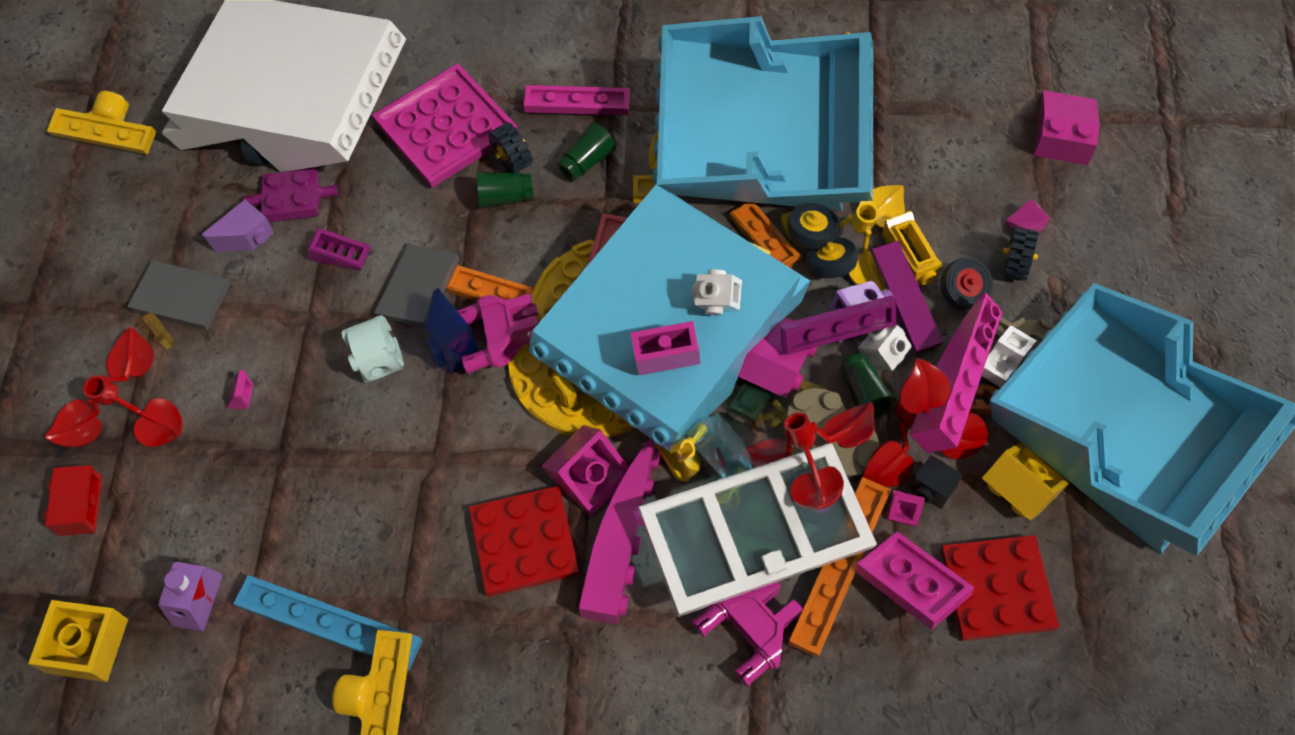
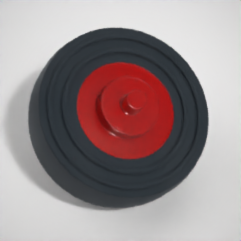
[940,258,993,310]

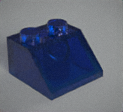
[425,288,478,374]

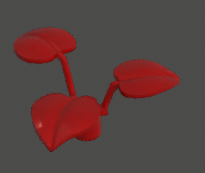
[45,327,183,447]
[862,358,989,487]
[737,402,874,510]

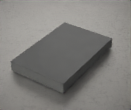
[374,244,460,328]
[127,260,231,331]

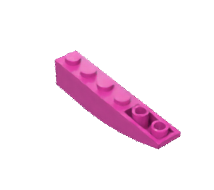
[910,293,1003,453]
[579,439,660,625]

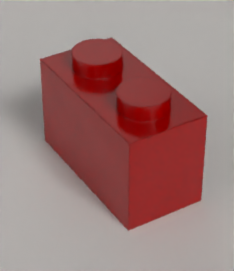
[44,465,102,536]

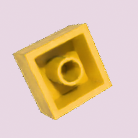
[28,600,128,682]

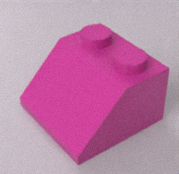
[541,425,629,516]

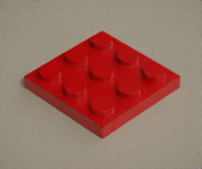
[469,486,580,597]
[940,535,1059,642]

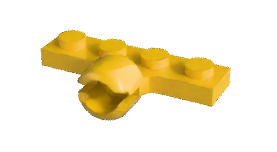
[47,91,157,155]
[332,630,413,735]

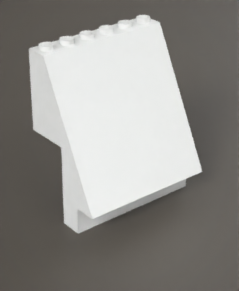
[162,0,406,172]

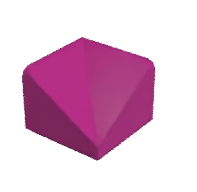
[1005,200,1050,233]

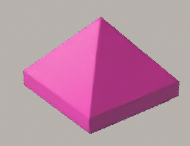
[887,490,925,526]

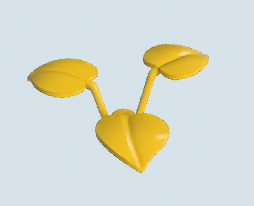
[781,185,905,291]

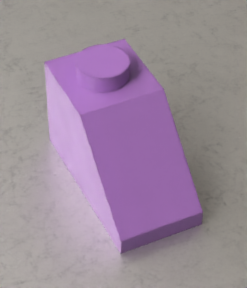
[202,200,274,252]

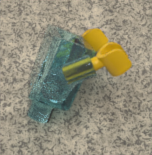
[670,414,755,511]

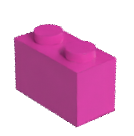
[631,321,701,376]

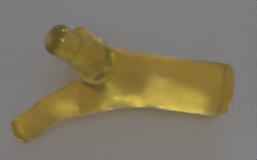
[758,400,787,427]

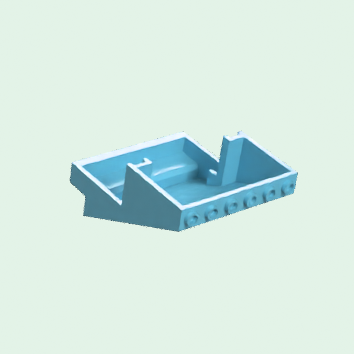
[653,16,873,211]
[528,185,810,451]
[990,283,1295,556]

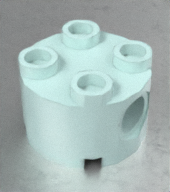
[342,315,404,383]

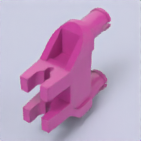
[454,293,539,374]
[691,582,803,687]

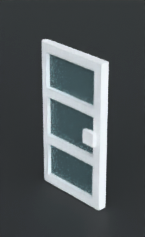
[638,443,877,617]

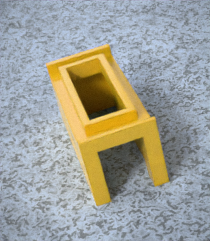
[882,211,943,285]

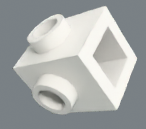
[692,269,742,316]
[858,325,912,371]

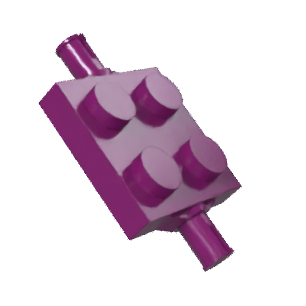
[243,168,338,222]

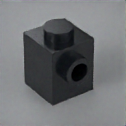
[910,455,963,509]

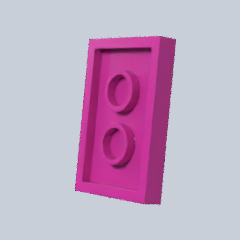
[855,531,974,630]

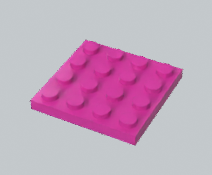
[372,63,519,188]

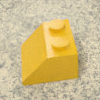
[982,443,1070,521]

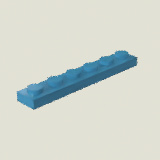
[233,575,423,671]

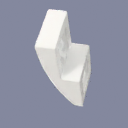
[981,325,1036,388]

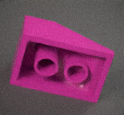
[1034,90,1100,165]

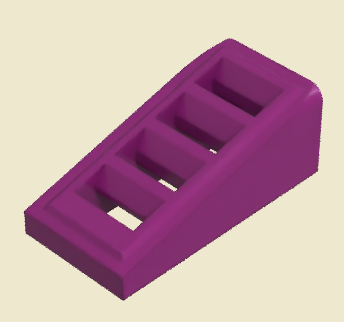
[308,228,371,271]

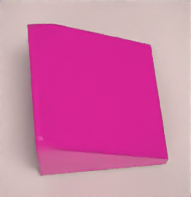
[227,370,253,409]

